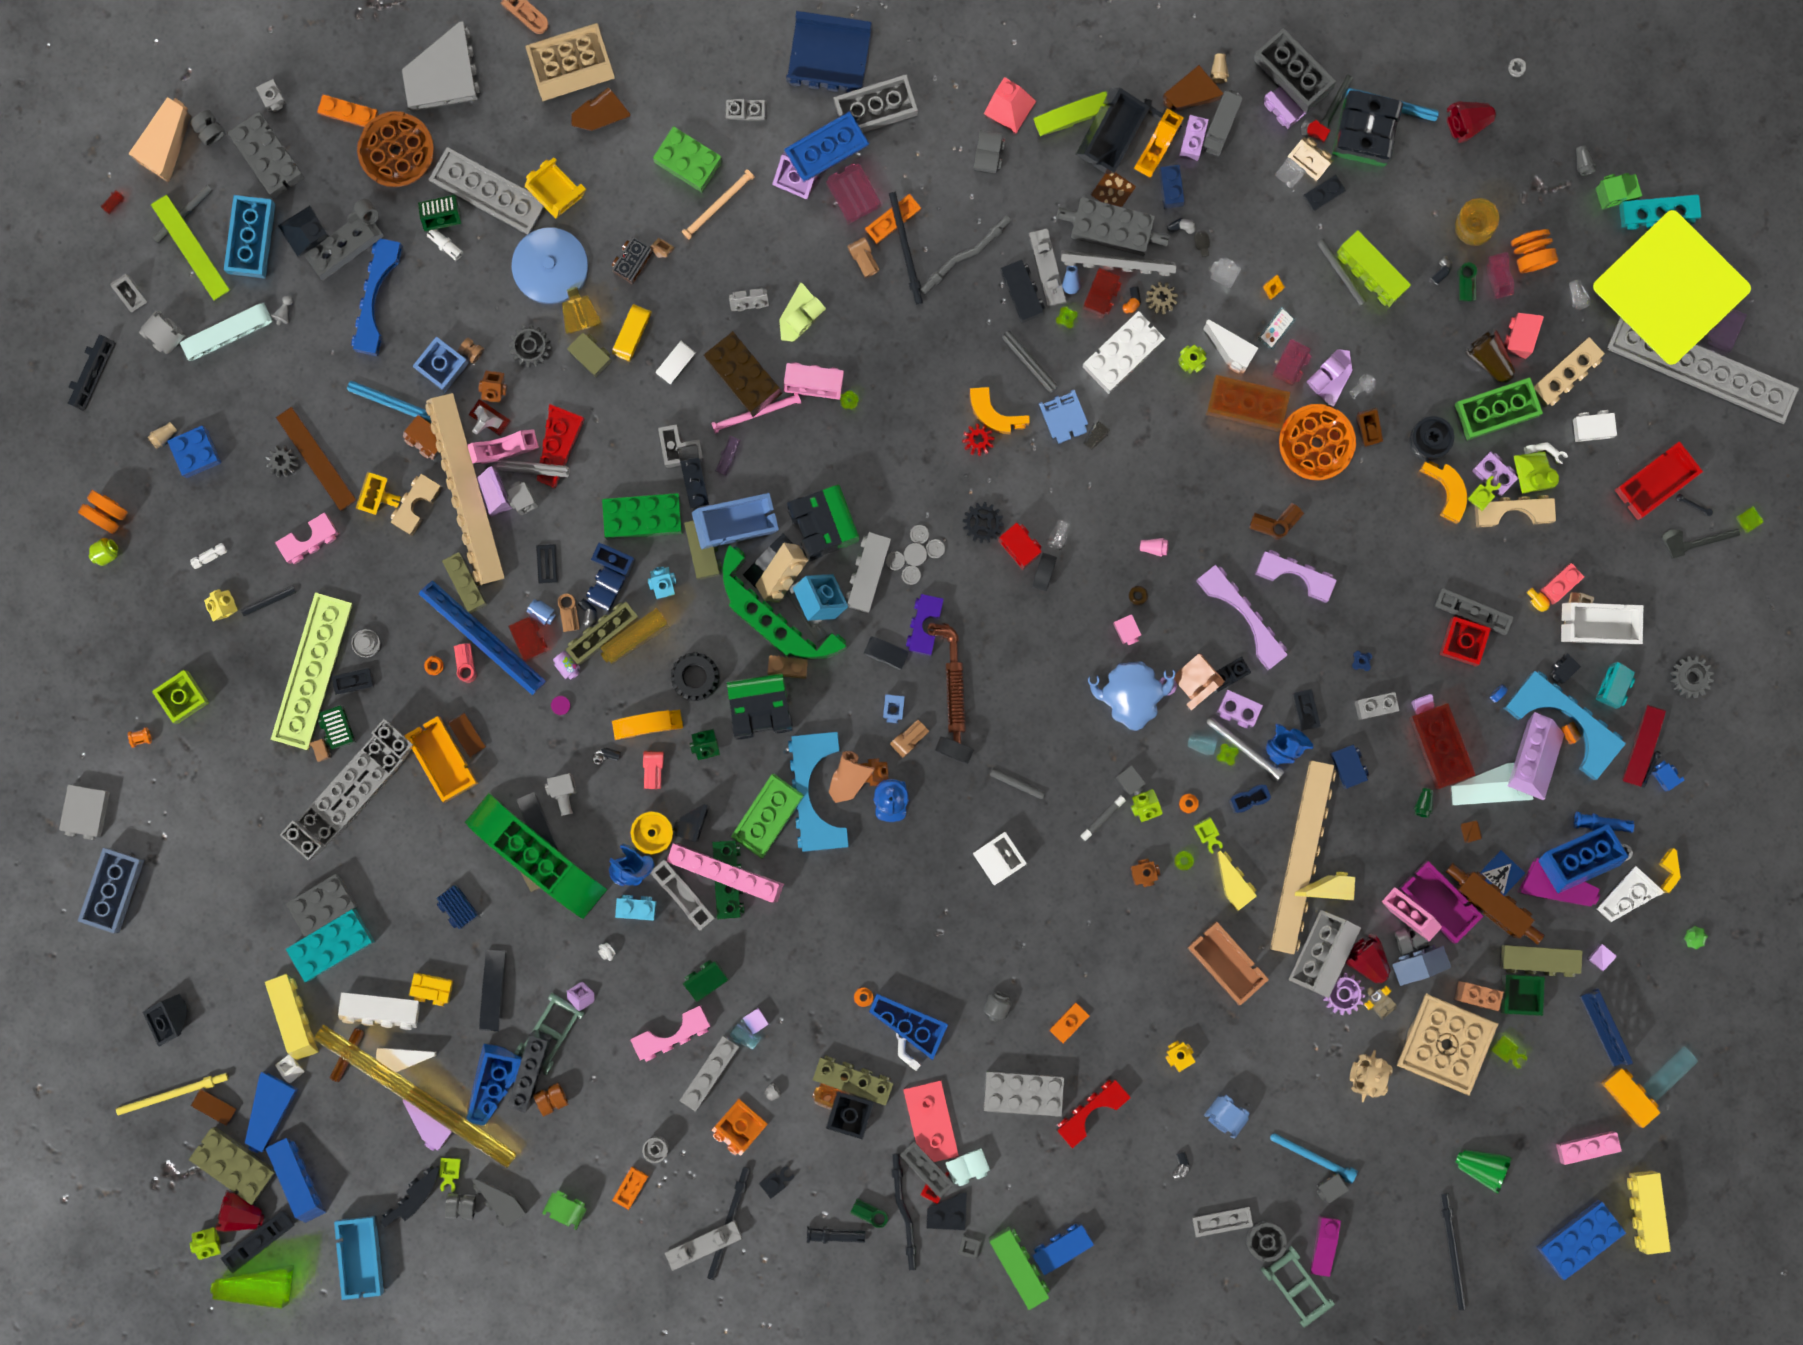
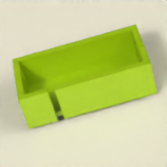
[1337,230,1411,307]

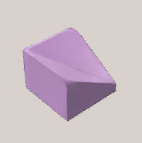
[1588,944,1617,971]
[567,982,594,1011]

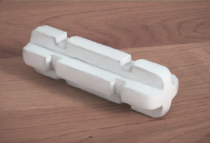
[190,543,227,569]

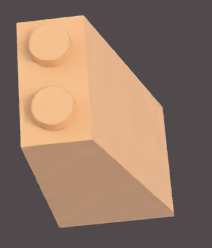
[129,97,191,182]

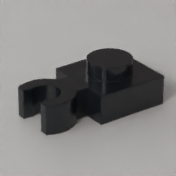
[759,1166,795,1199]

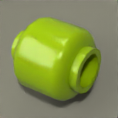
[89,538,118,566]

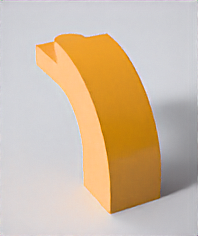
[1134,109,1184,178]
[970,387,1030,434]
[1419,461,1467,524]
[612,709,683,740]

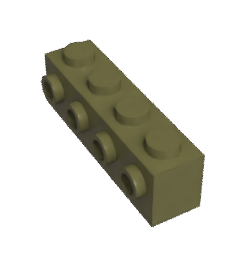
[565,602,640,666]
[1501,945,1582,977]
[813,1055,893,1106]

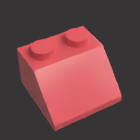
[1503,313,1544,359]

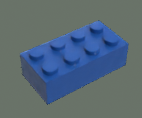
[1538,824,1628,893]
[1537,1200,1626,1281]

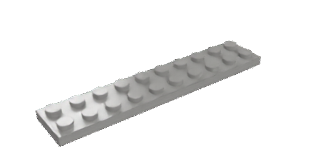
[1607,317,1799,424]

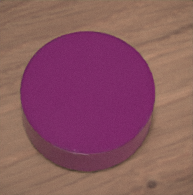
[551,696,571,715]

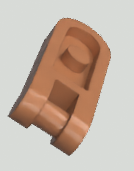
[501,0,549,34]

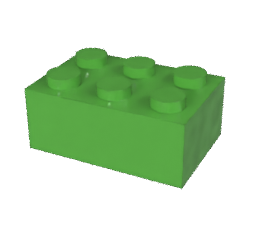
[653,126,723,192]

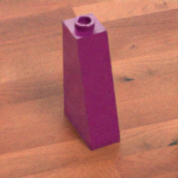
[1518,858,1600,907]

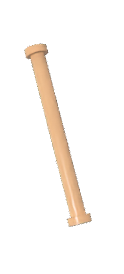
[681,169,755,240]

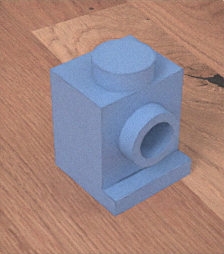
[883,695,905,723]

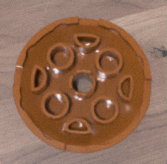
[357,111,434,187]

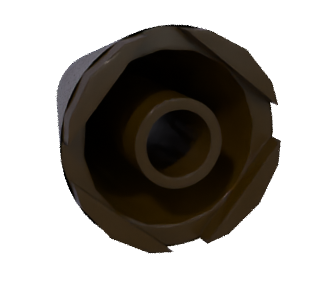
[1465,329,1515,383]

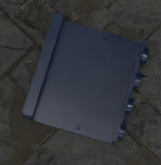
[786,11,872,93]

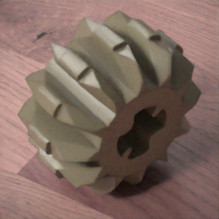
[1146,282,1178,314]

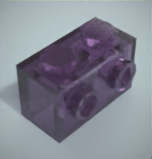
[1707,309,1747,353]

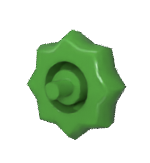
[1684,926,1708,950]

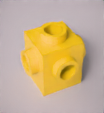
[1165,1040,1195,1072]

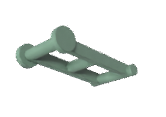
[514,993,585,1075]
[1260,1246,1335,1328]

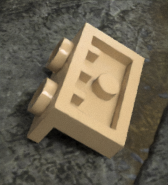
[1288,137,1334,181]

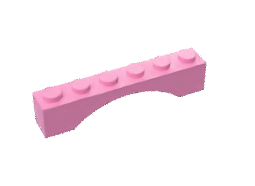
[666,843,784,903]

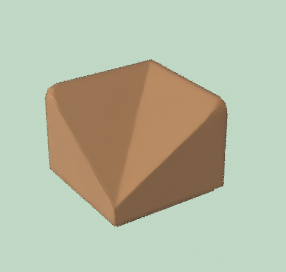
[309,739,331,762]

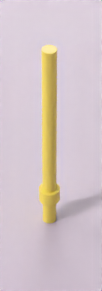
[116,1073,229,1115]

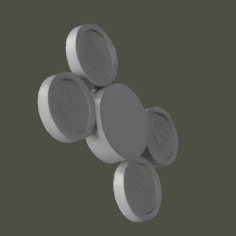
[886,525,945,585]

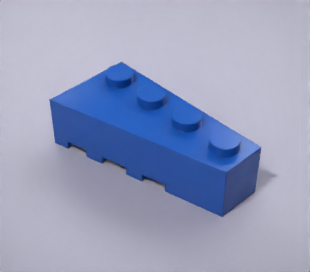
[869,994,948,1060]
[265,1138,326,1223]

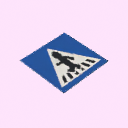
[1480,850,1525,896]

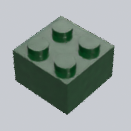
[1501,974,1545,1016]

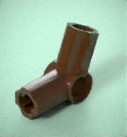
[1249,503,1304,539]

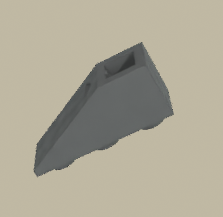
[473,1178,527,1227]

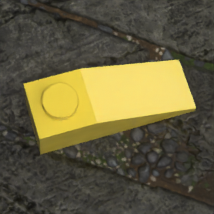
[1295,872,1355,900]

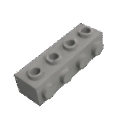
[845,532,891,613]

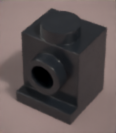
[1550,653,1581,684]

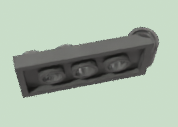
[304,199,384,281]

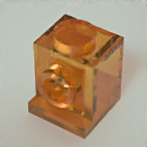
[812,1083,843,1110]

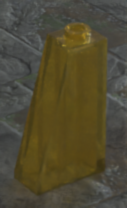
[600,608,670,665]

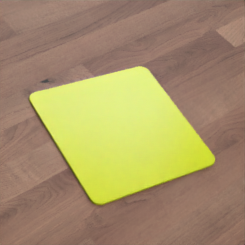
[1593,210,1751,365]

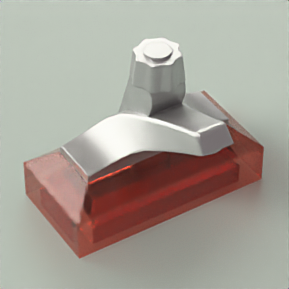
[468,399,511,437]

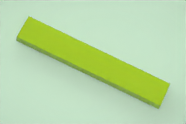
[151,194,230,301]

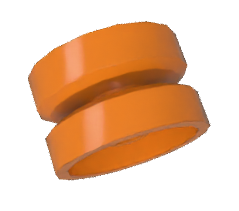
[78,490,128,535]

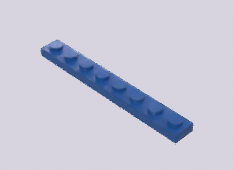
[419,580,546,695]

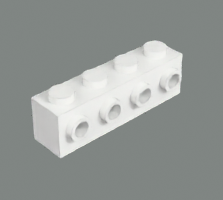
[338,992,420,1030]

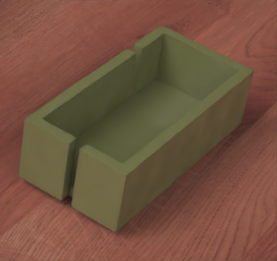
[189,1126,276,1205]

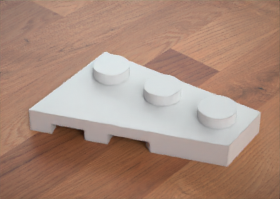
[1596,866,1664,922]

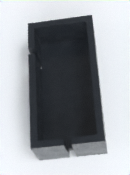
[1076,87,1150,174]

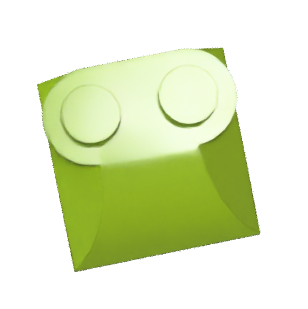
[1513,451,1559,494]

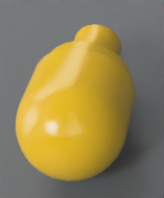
[1526,588,1550,612]

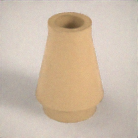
[1210,54,1229,84]
[148,422,177,449]

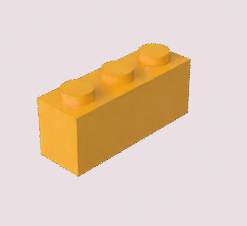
[1601,1068,1660,1128]

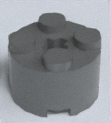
[1246,1221,1287,1262]

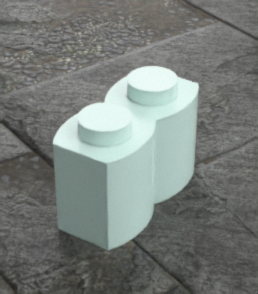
[945,1148,990,1186]

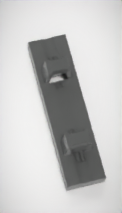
[1434,588,1514,636]

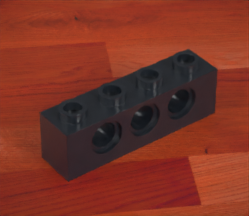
[507,1029,552,1113]

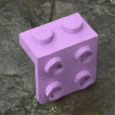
[1263,86,1315,129]

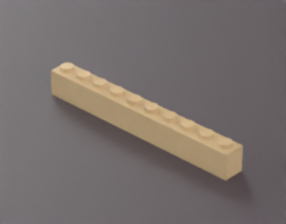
[425,393,504,586]
[1270,761,1336,954]

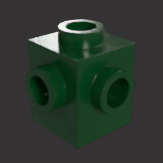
[689,729,720,760]

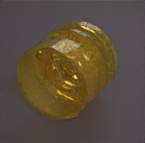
[1455,198,1500,246]

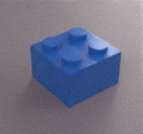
[167,426,221,478]

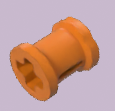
[128,727,152,748]

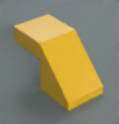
[1658,848,1681,893]

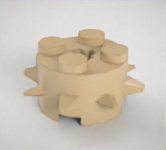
[1350,1050,1392,1102]

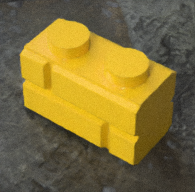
[409,973,454,1006]

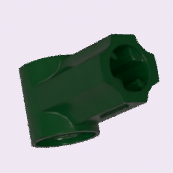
[1457,262,1477,301]
[850,1198,889,1228]

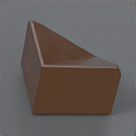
[1461,820,1482,843]

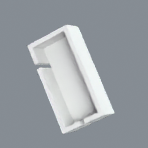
[1083,311,1165,394]
[1561,603,1643,645]

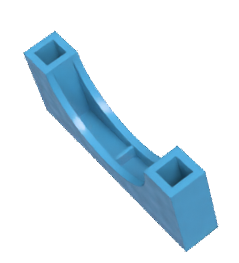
[1503,671,1626,780]
[788,732,849,852]

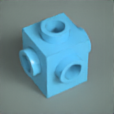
[648,567,677,599]

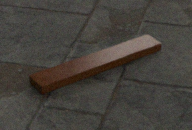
[276,407,357,511]

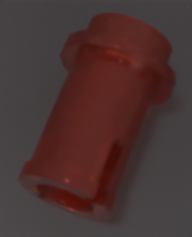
[100,190,124,215]

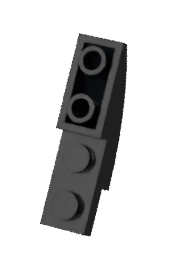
[380,1166,440,1228]

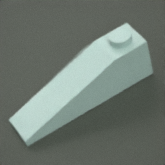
[1451,763,1533,805]

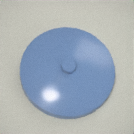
[512,228,588,304]

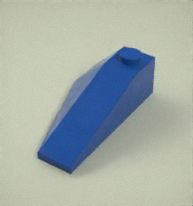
[466,1043,522,1126]

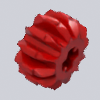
[962,423,995,456]

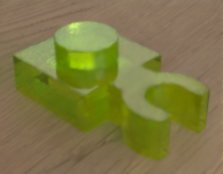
[1491,1035,1527,1068]

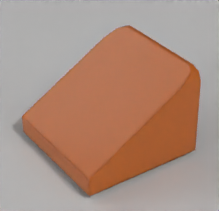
[1561,722,1582,744]

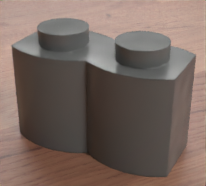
[973,130,1005,173]

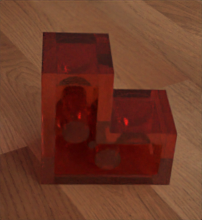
[1083,268,1122,318]

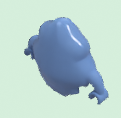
[1088,662,1176,731]

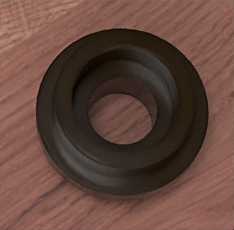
[1129,586,1148,605]

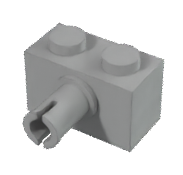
[545,773,577,816]

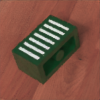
[418,195,461,232]
[318,705,356,750]

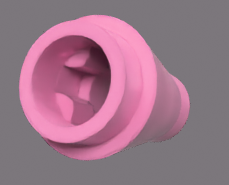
[1140,538,1169,557]

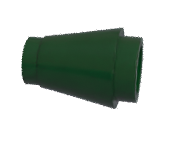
[1413,788,1434,818]

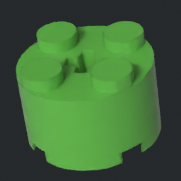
[542,1190,587,1230]

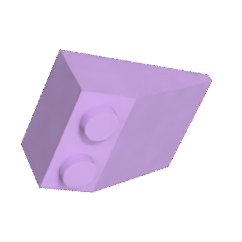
[477,466,512,517]

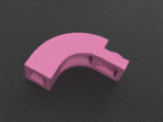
[468,429,539,464]

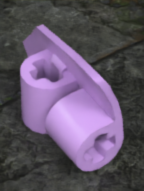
[1307,349,1352,407]

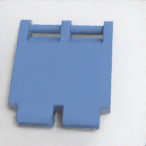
[1038,390,1088,444]

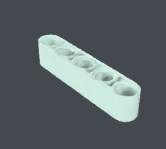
[180,303,273,361]

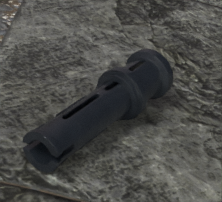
[807,1226,865,1244]

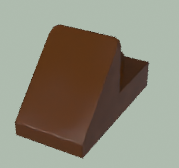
[1356,408,1383,447]

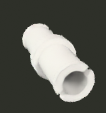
[427,229,463,261]

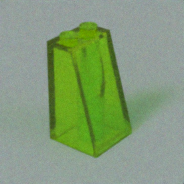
[210,1265,294,1309]

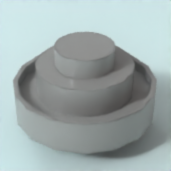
[351,629,381,658]

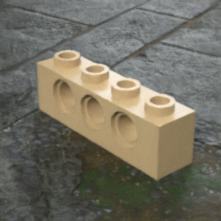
[1534,337,1604,407]

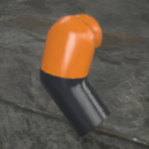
[1123,286,1141,313]

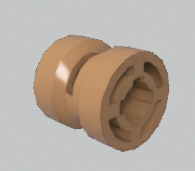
[457,337,484,364]

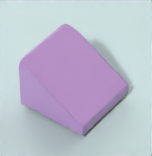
[1411,694,1434,715]
[743,1008,769,1034]

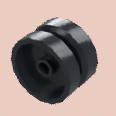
[1409,416,1455,461]

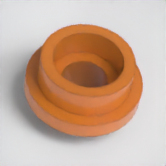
[424,656,444,675]
[1179,794,1199,813]
[854,988,873,1007]

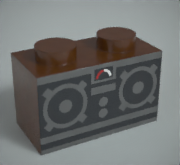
[611,237,653,284]

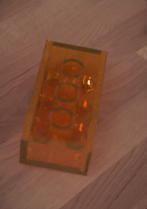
[1205,375,1291,432]

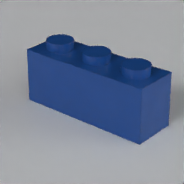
[1032,1223,1094,1276]

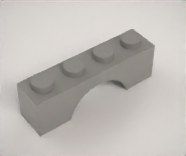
[651,860,716,931]
[680,1035,740,1112]

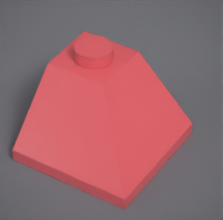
[984,77,1036,134]

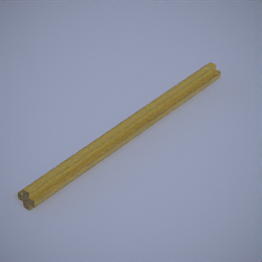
[313,1024,517,1168]

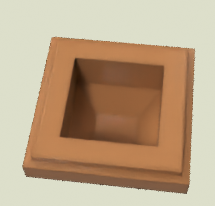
[650,238,675,257]

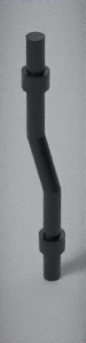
[891,1153,917,1271]

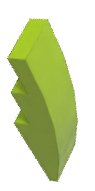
[1033,91,1107,136]

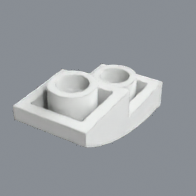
[656,341,696,384]

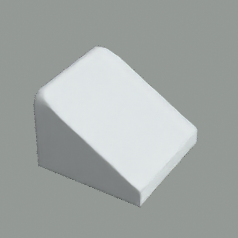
[275,1054,304,1083]

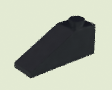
[743,533,793,588]

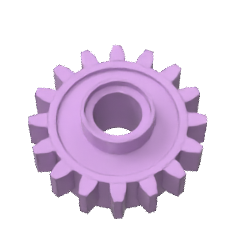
[1323,973,1365,1015]

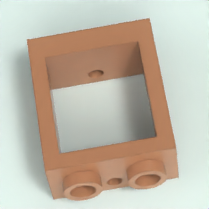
[1454,981,1503,1011]

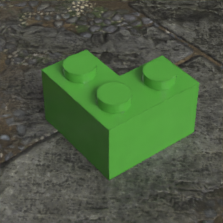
[1596,173,1642,210]

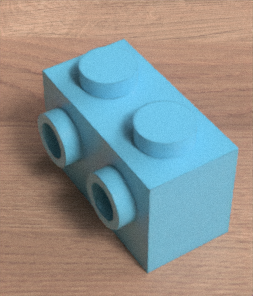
[615,895,657,921]

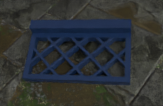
[1580,988,1633,1067]

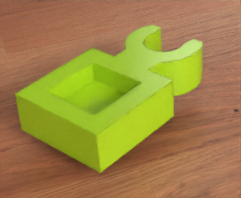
[1467,476,1501,511]
[1193,817,1223,853]
[439,1157,461,1192]

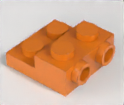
[712,1099,768,1156]

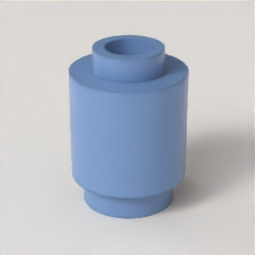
[526,599,556,626]

